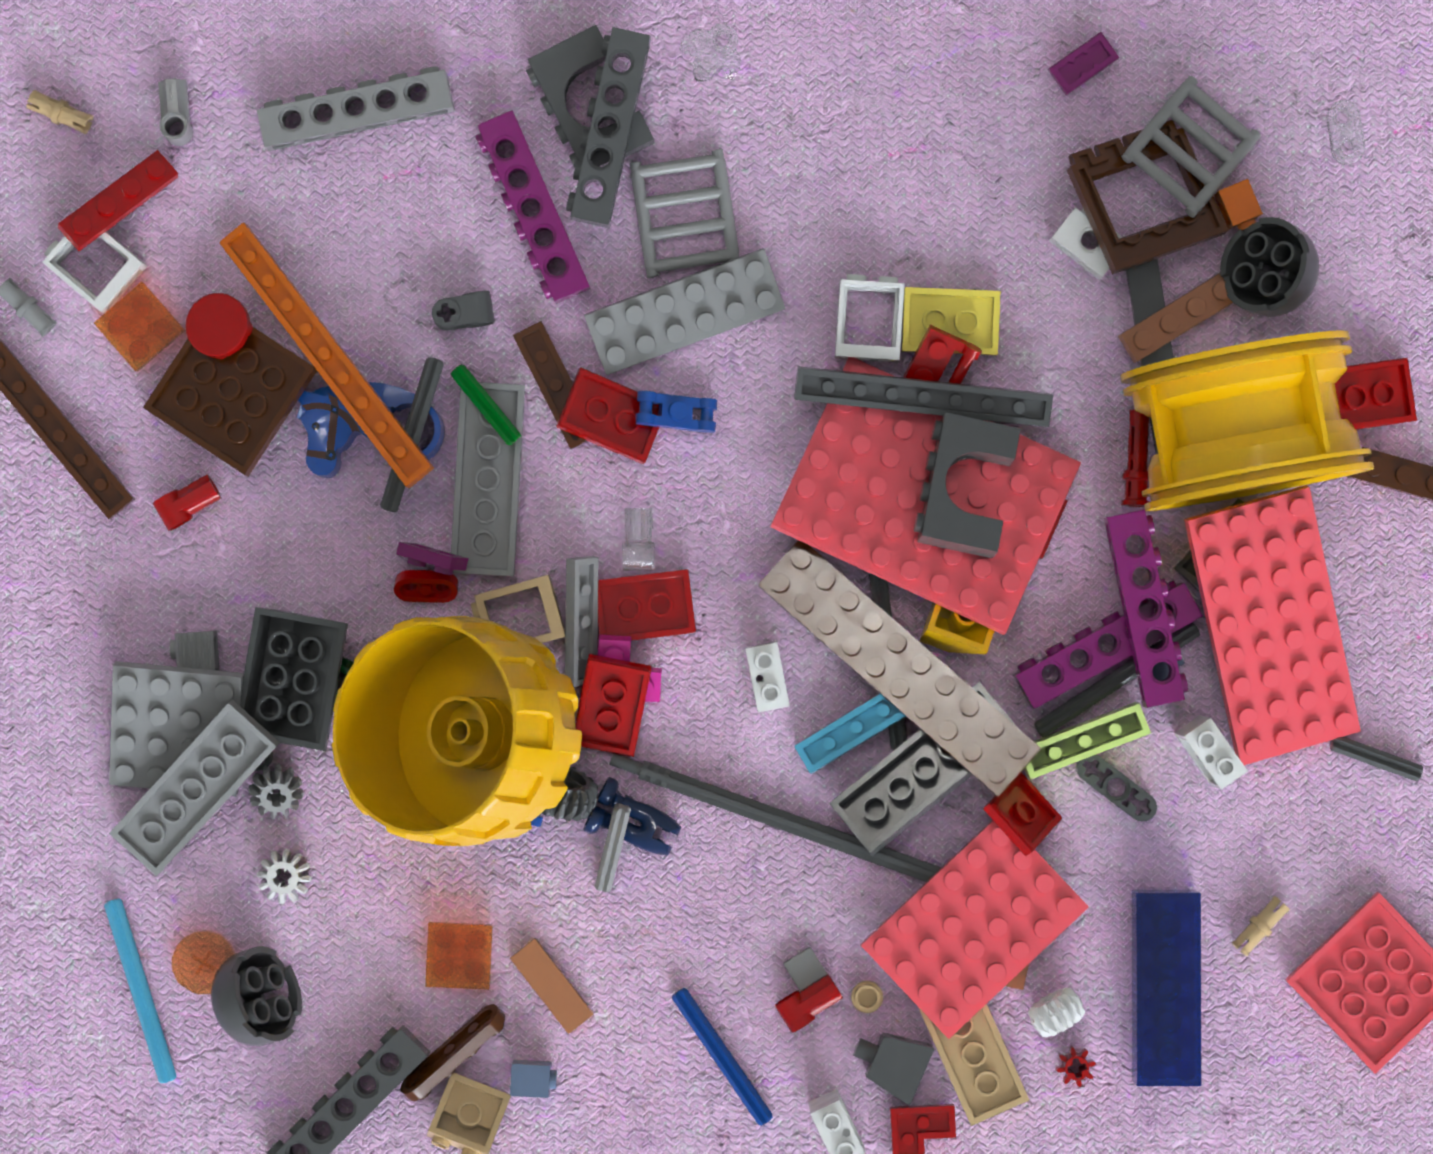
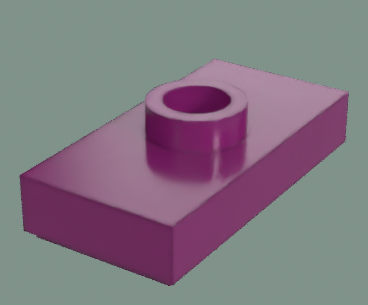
[1048,32,1120,96]

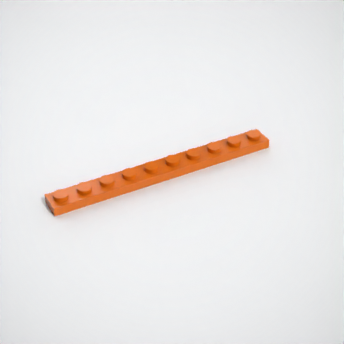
[219,222,434,488]

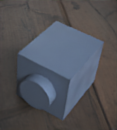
[510,1059,557,1098]

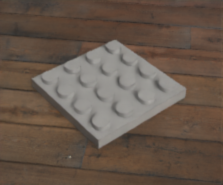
[109,661,244,797]

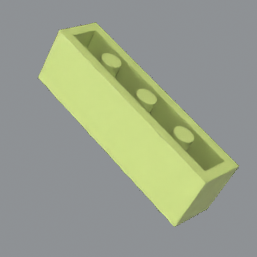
[1024,702,1151,779]

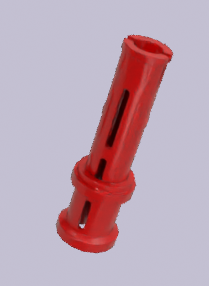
[1121,409,1150,507]

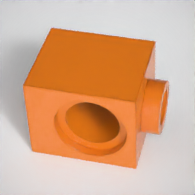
[1214,179,1263,230]

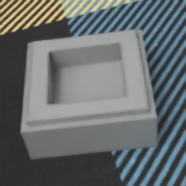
[783,947,827,991]

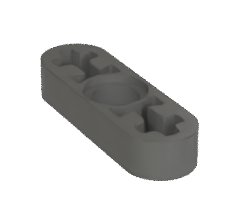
[1076,755,1157,822]

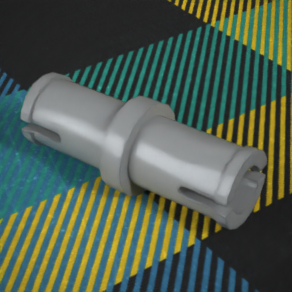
[0,278,57,337]

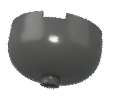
[1220,217,1319,317]
[211,946,302,1046]

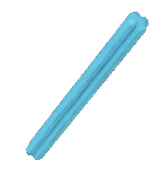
[104,899,176,1083]

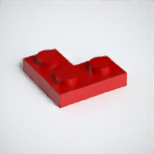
[890,1104,956,1154]

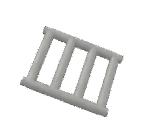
[1121,76,1261,218]
[630,148,739,278]

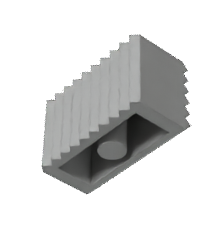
[170,631,220,671]

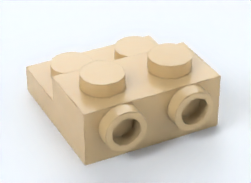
[427,1073,511,1154]

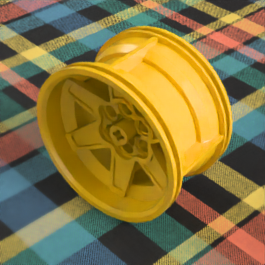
[1120,330,1374,511]

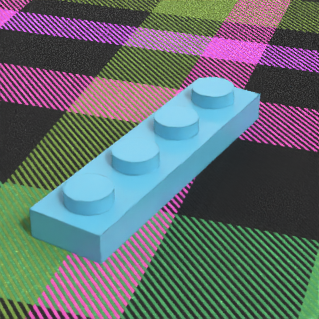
[794,694,906,774]

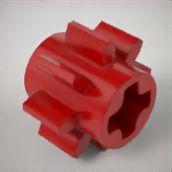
[1055,1045,1096,1087]

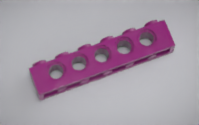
[475,110,591,304]
[1104,509,1188,708]
[1013,580,1203,709]

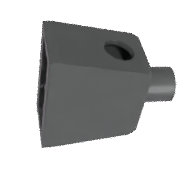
[853,1032,934,1105]

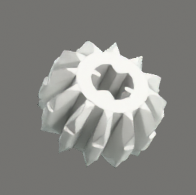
[257,849,312,904]
[1028,988,1085,1037]

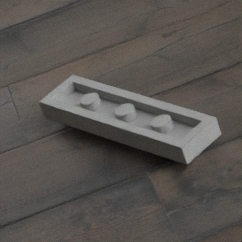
[565,556,599,687]

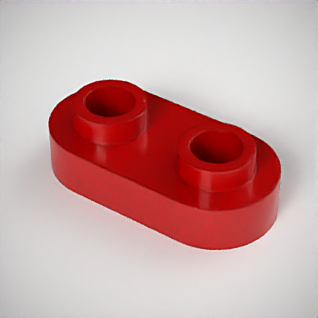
[394,570,459,603]

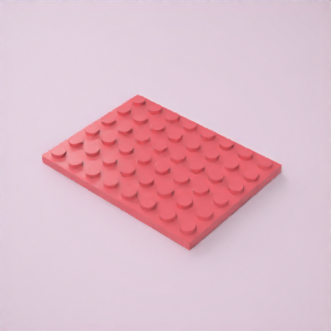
[770,357,1081,635]

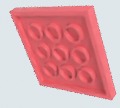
[1285,892,1433,1074]

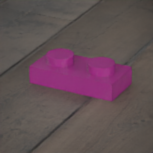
[396,542,469,575]

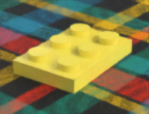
[901,287,1001,356]

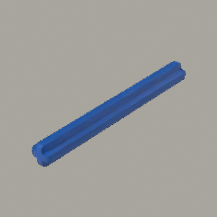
[672,988,773,1126]

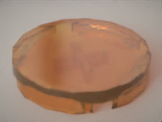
[172,930,236,995]

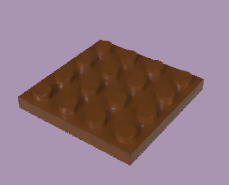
[143,327,317,477]

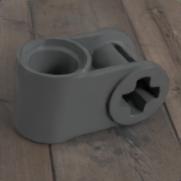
[432,291,495,331]

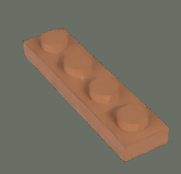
[1118,273,1233,363]

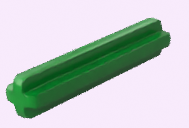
[450,364,521,446]

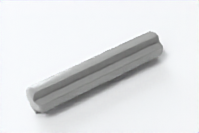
[595,803,631,892]

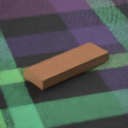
[510,938,594,1034]

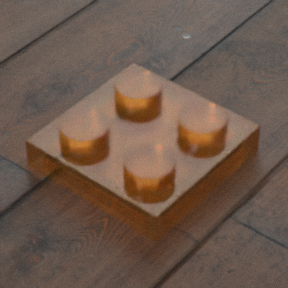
[94,281,186,372]
[425,921,493,990]

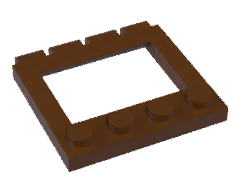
[1067,120,1229,275]

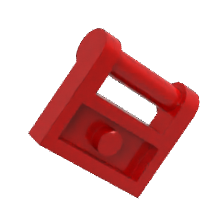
[903,325,982,384]

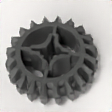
[542,767,599,821]

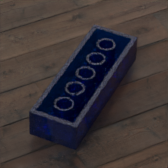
[1132,889,1202,1086]

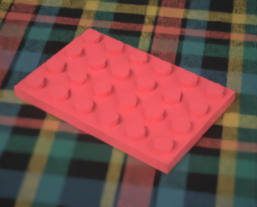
[860,820,1089,1039]

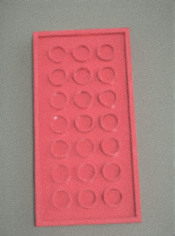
[1184,485,1361,765]

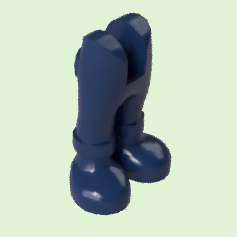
[583,777,682,856]

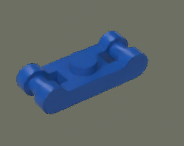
[635,391,718,433]

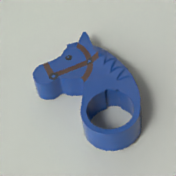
[296,382,445,478]

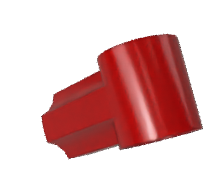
[152,475,222,531]
[775,974,843,1033]

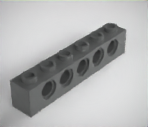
[566,27,651,228]
[266,1025,430,1154]

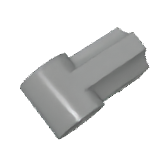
[158,78,193,146]

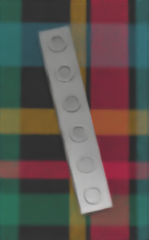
[257,66,455,151]

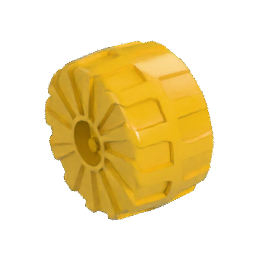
[332,616,582,846]

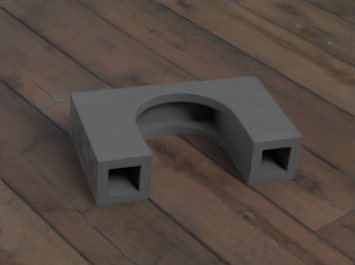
[526,25,655,168]
[914,412,1021,558]

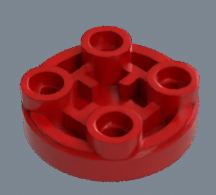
[185,293,253,359]

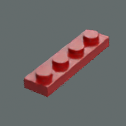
[58,150,179,251]

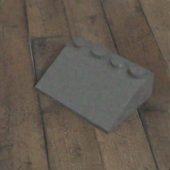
[240,607,348,751]

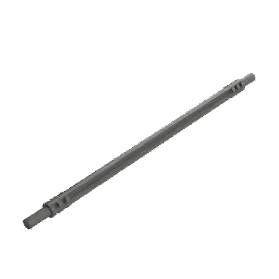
[609,753,942,882]

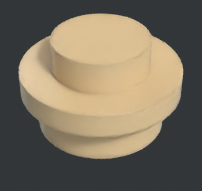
[851,981,883,1013]

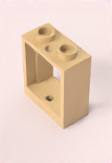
[471,575,565,643]

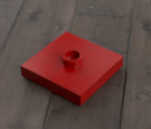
[983,772,1063,856]

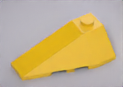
[919,603,994,654]

